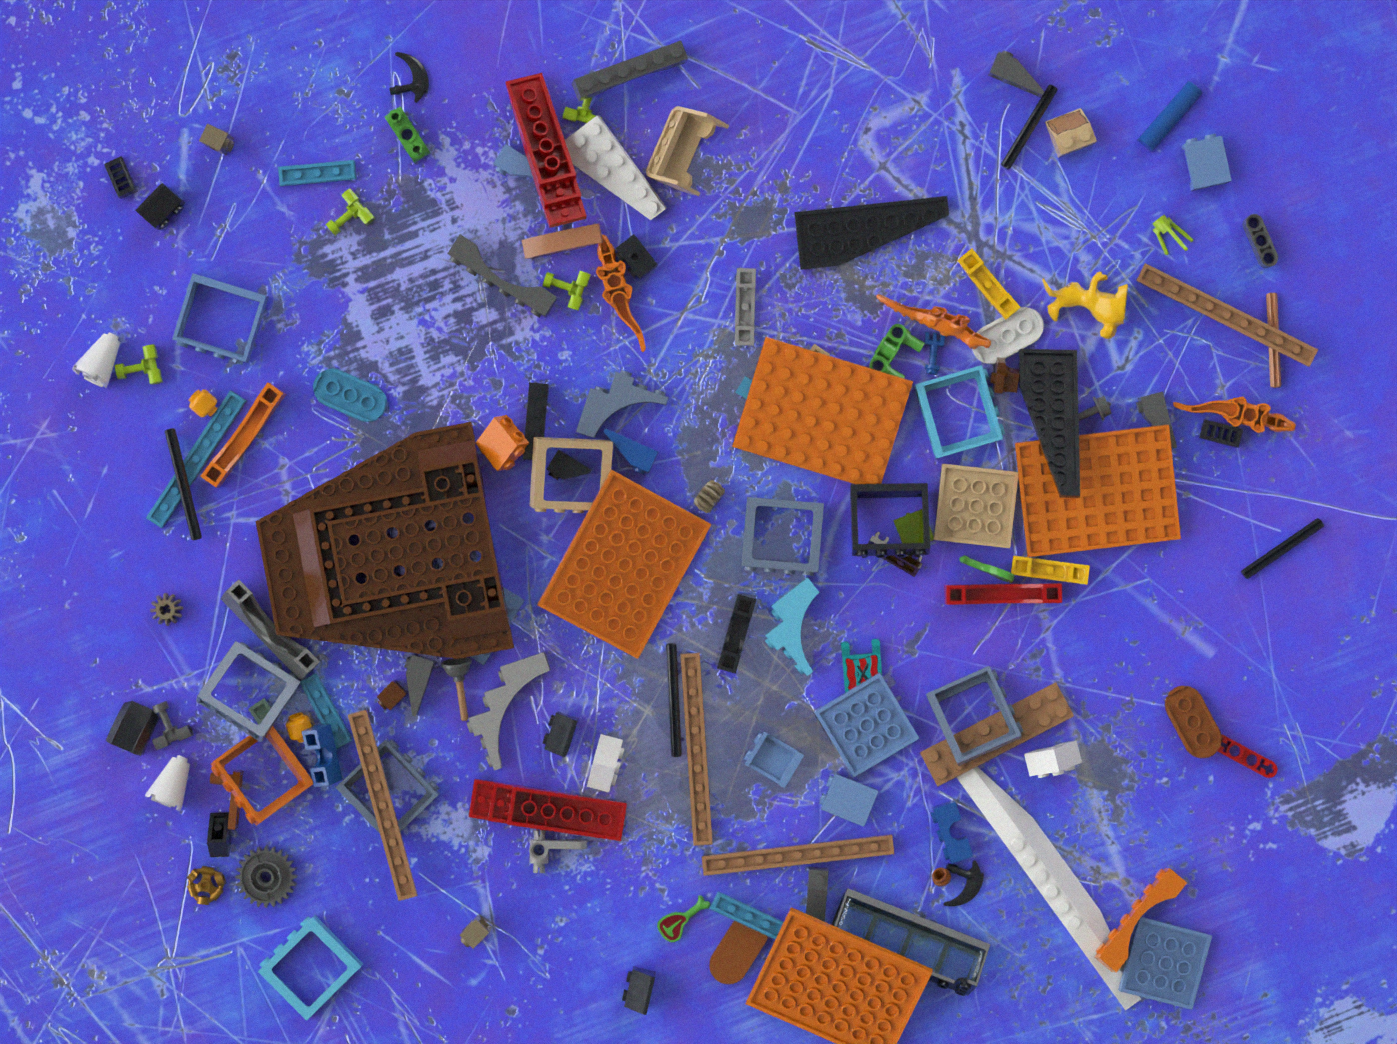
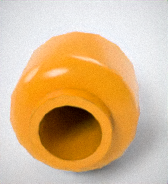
[188,389,218,418]
[285,712,312,742]

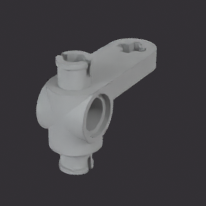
[529,830,587,873]

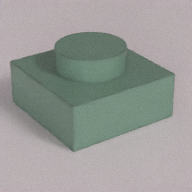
[248,698,272,724]

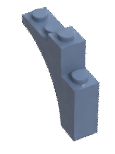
[576,370,668,438]

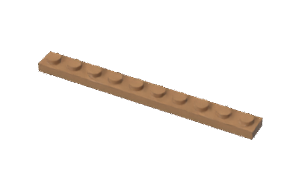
[1136,263,1318,367]
[681,653,713,846]
[348,709,418,901]
[702,834,894,876]

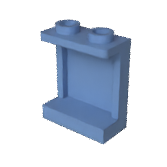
[1182,134,1232,191]
[744,731,804,788]
[819,773,878,827]

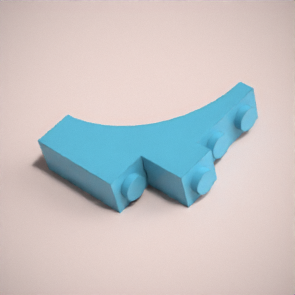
[765,577,820,676]

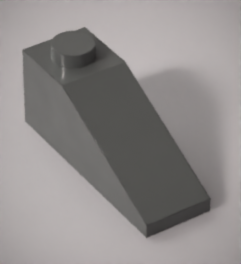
[988,51,1045,98]
[1136,392,1177,448]
[404,654,435,717]
[806,867,828,922]

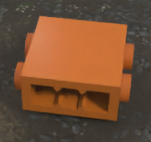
[475,415,529,471]

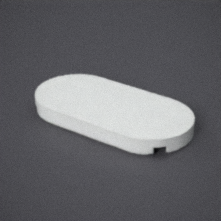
[972,307,1044,364]

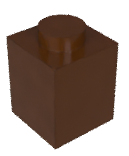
[377,679,408,710]

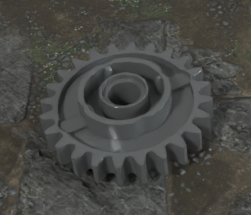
[235,845,298,908]

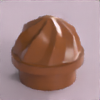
[932,868,951,887]

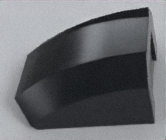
[106,701,159,756]

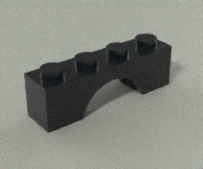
[523,382,549,460]
[717,594,756,674]

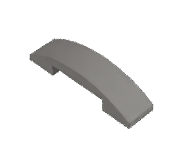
[735,268,756,346]

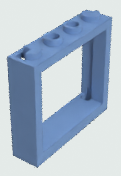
[172,273,269,365]

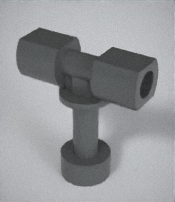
[152,701,194,750]

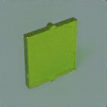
[893,509,934,543]

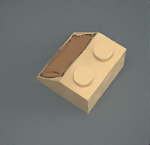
[1045,108,1097,158]

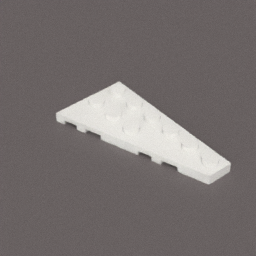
[565,115,667,220]

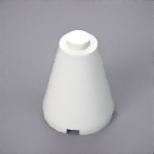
[72,332,120,388]
[145,755,190,811]

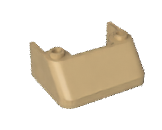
[646,106,729,196]

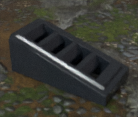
[104,156,138,199]
[1199,419,1243,448]

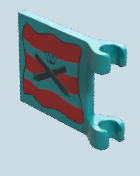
[841,639,882,692]

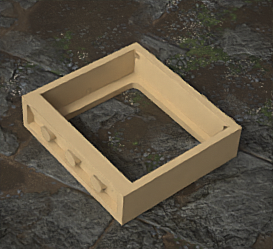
[529,437,613,513]

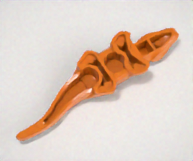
[596,235,646,352]
[876,294,991,349]
[1173,397,1296,433]

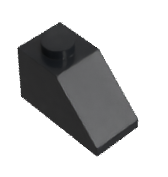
[547,449,592,480]
[207,812,231,857]

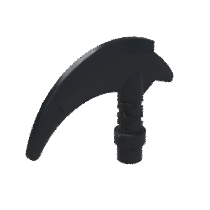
[389,52,429,103]
[943,860,984,906]

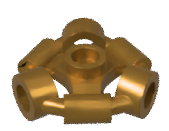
[187,866,226,905]

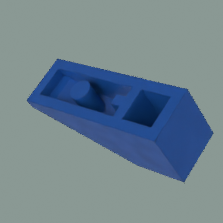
[604,428,658,475]

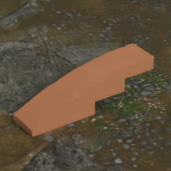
[522,224,603,259]

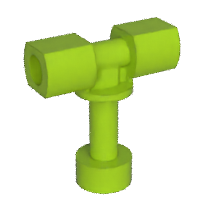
[562,97,602,123]
[325,188,376,236]
[542,271,591,311]
[115,344,163,385]

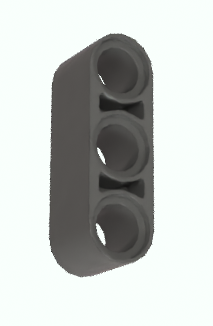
[1242,214,1278,268]

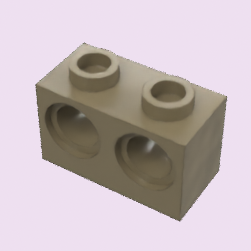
[199,124,235,155]
[460,914,492,949]

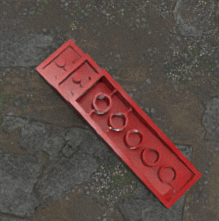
[505,73,587,228]
[468,779,627,841]

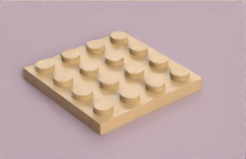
[933,464,1018,548]

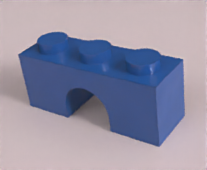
[301,724,343,787]
[930,800,974,863]

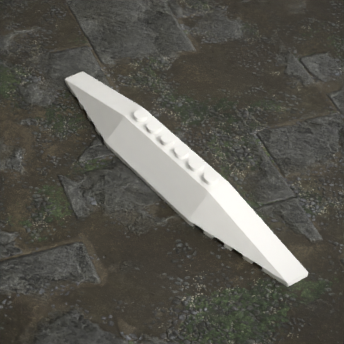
[956,767,1141,1010]

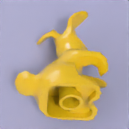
[1042,271,1128,339]

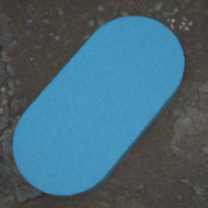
[313,368,387,422]

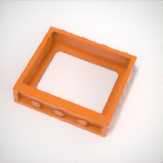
[211,726,313,826]

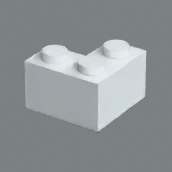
[587,734,625,792]
[1024,740,1082,778]

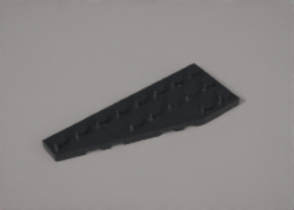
[794,196,949,270]
[1019,349,1080,498]

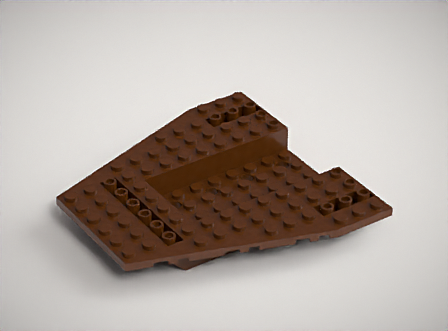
[255,422,514,659]

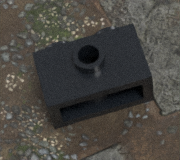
[616,234,658,280]

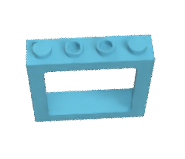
[914,365,1005,459]
[258,915,363,1021]

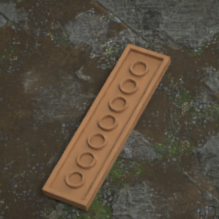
[920,682,1074,787]

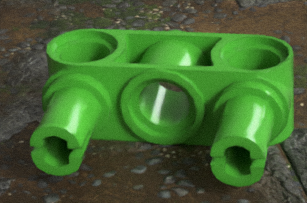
[384,106,430,163]
[869,324,925,378]

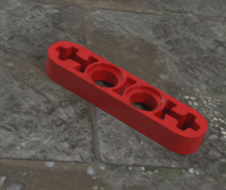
[1217,734,1278,778]

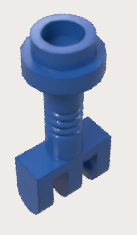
[924,332,945,375]

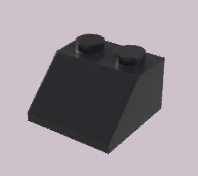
[135,183,185,230]
[542,711,579,758]
[622,966,656,1015]

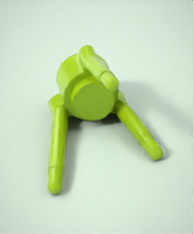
[1152,214,1193,255]

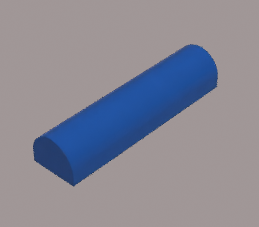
[1137,81,1203,152]

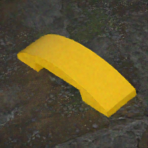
[957,248,1021,320]
[1011,556,1090,585]

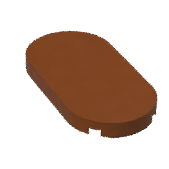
[1165,686,1222,758]
[709,921,768,984]

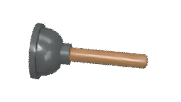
[441,657,472,721]

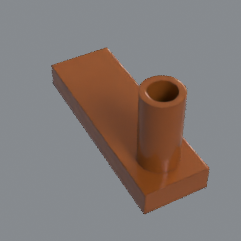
[210,770,244,830]

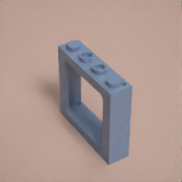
[741,497,824,576]
[196,641,301,742]
[926,666,1023,766]
[336,738,440,833]

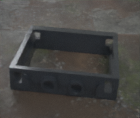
[850,483,930,558]

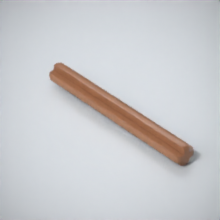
[1266,293,1281,388]

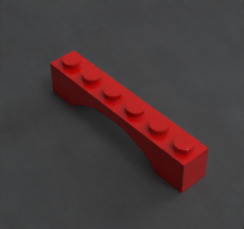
[944,583,1062,605]

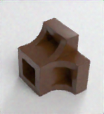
[990,357,1020,394]

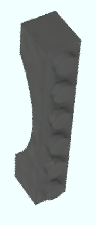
[572,41,688,102]
[447,235,558,318]
[221,580,320,681]

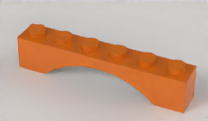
[200,382,287,488]
[1094,868,1187,973]

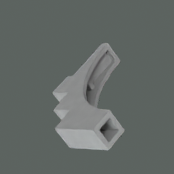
[467,651,551,771]

